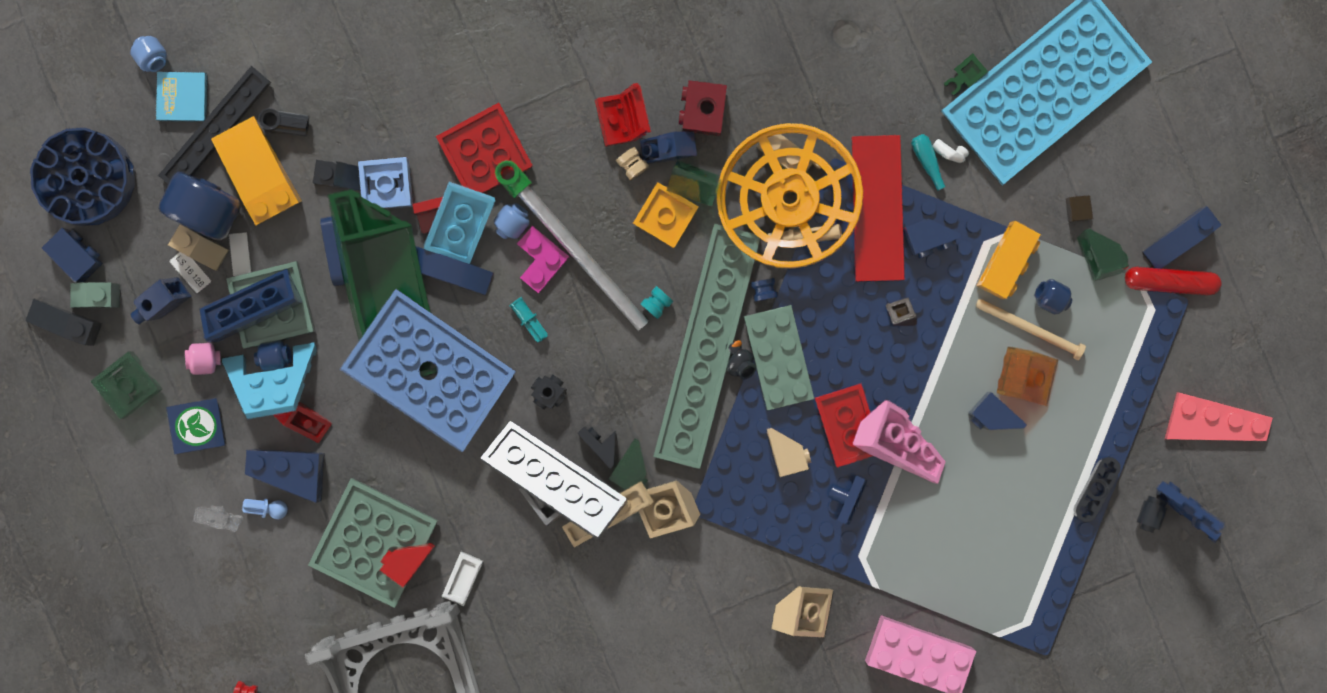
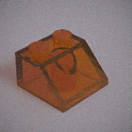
[997,346,1059,406]

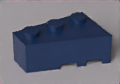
[245,449,325,503]

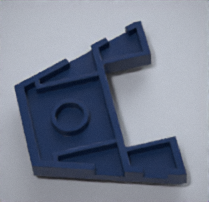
[1156,481,1225,543]

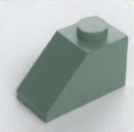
[70,283,120,308]

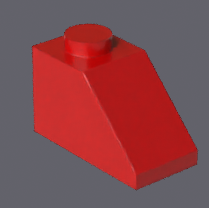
[273,401,332,443]
[380,543,435,587]

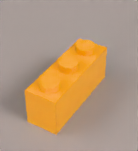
[976,221,1041,299]

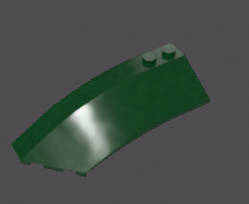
[328,190,437,377]

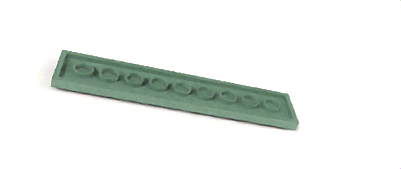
[653,224,760,469]

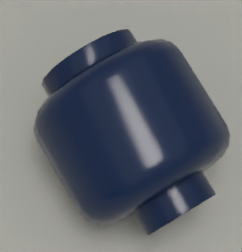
[1034,279,1072,315]
[254,340,292,372]

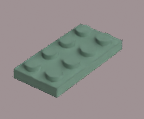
[744,305,814,410]

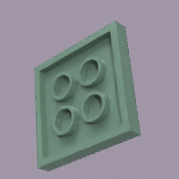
[226,261,315,349]

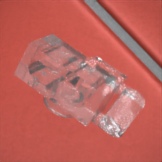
[193,505,243,532]

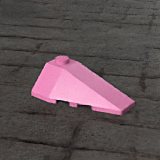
[853,401,946,484]

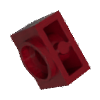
[678,80,727,136]

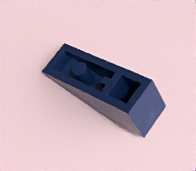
[1142,206,1222,268]

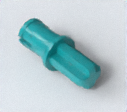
[509,297,548,343]

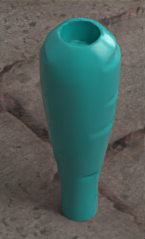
[911,134,946,191]

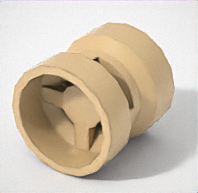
[616,147,649,180]

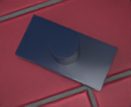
[829,476,868,525]

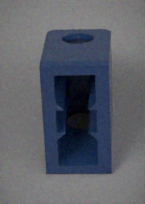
[130,277,192,325]

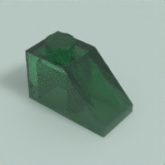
[1077,229,1129,281]
[609,437,648,490]

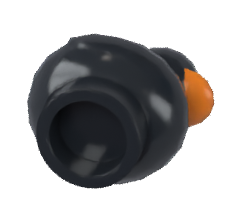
[726,340,756,380]

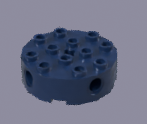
[30,128,135,226]

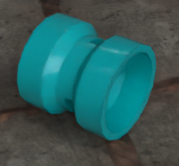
[640,286,674,319]

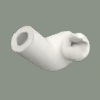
[933,139,969,163]

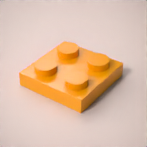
[633,182,699,248]

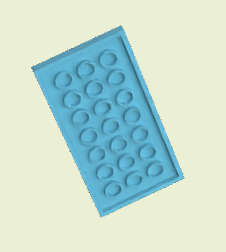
[941,0,1152,185]

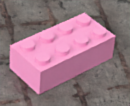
[865,615,976,693]

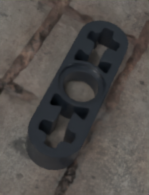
[1073,457,1121,522]

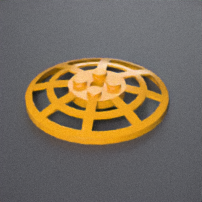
[717,124,863,268]

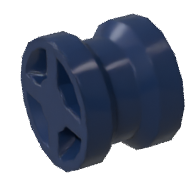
[751,278,778,302]

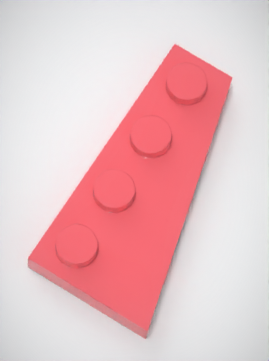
[1165,393,1273,441]

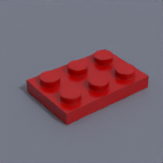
[814,383,873,467]

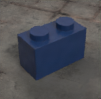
[42,228,103,283]

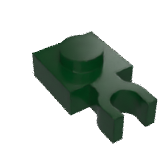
[943,53,988,96]

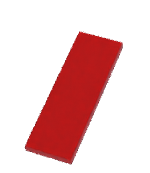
[851,135,904,282]

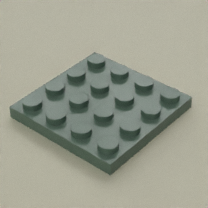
[308,478,438,608]

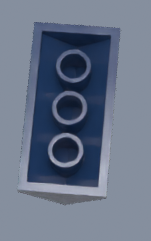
[199,269,303,343]

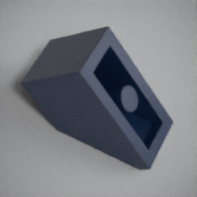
[968,392,1027,430]

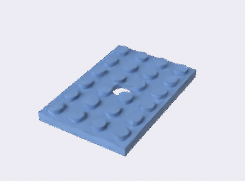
[340,289,515,452]

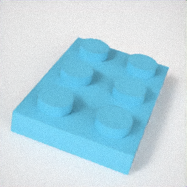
[424,182,495,264]

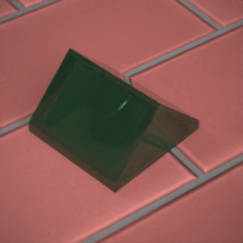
[666,160,721,207]

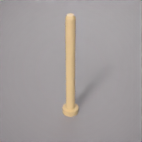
[976,299,1086,361]

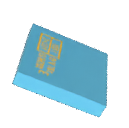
[156,72,207,122]

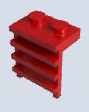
[595,83,651,147]

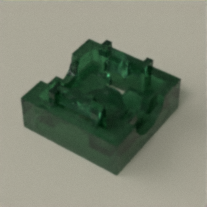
[90,351,162,419]

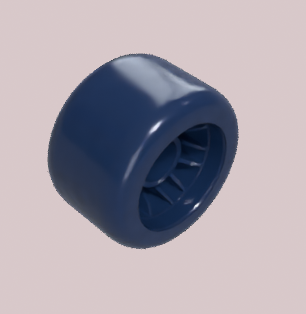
[159,172,241,240]

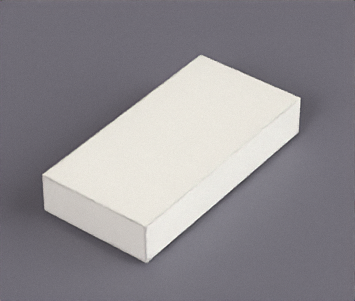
[442,551,483,606]

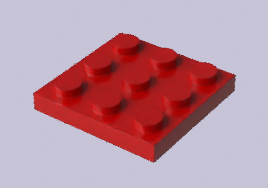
[435,103,534,194]

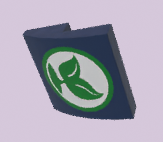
[166,398,225,454]

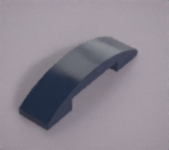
[416,246,494,295]

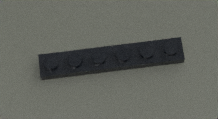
[158,66,272,185]

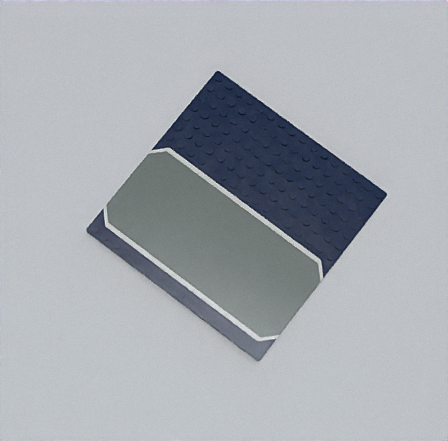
[695,158,1188,655]

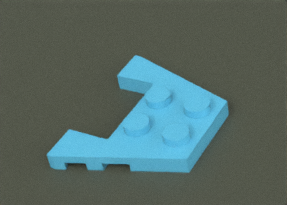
[222,343,317,419]

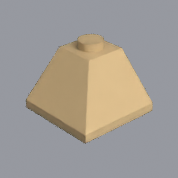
[639,481,700,538]
[772,587,833,637]

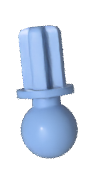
[242,499,288,519]

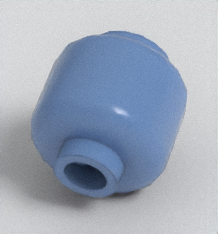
[130,36,167,72]
[494,203,530,239]

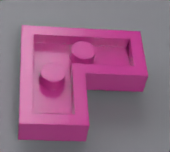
[517,226,569,293]

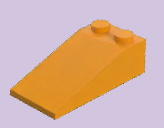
[211,116,302,225]

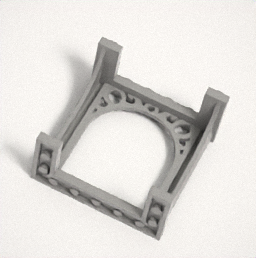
[305,601,480,693]

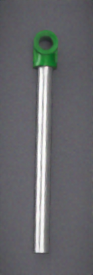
[495,161,649,331]

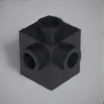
[531,374,566,410]

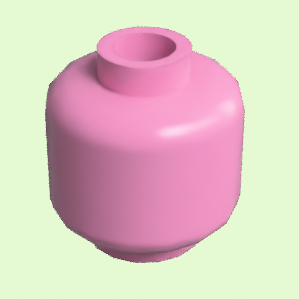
[185,343,220,375]

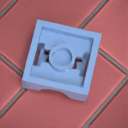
[358,157,413,208]

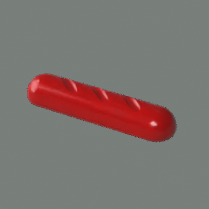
[1124,266,1222,295]

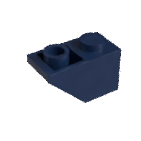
[640,132,697,164]
[903,219,961,258]

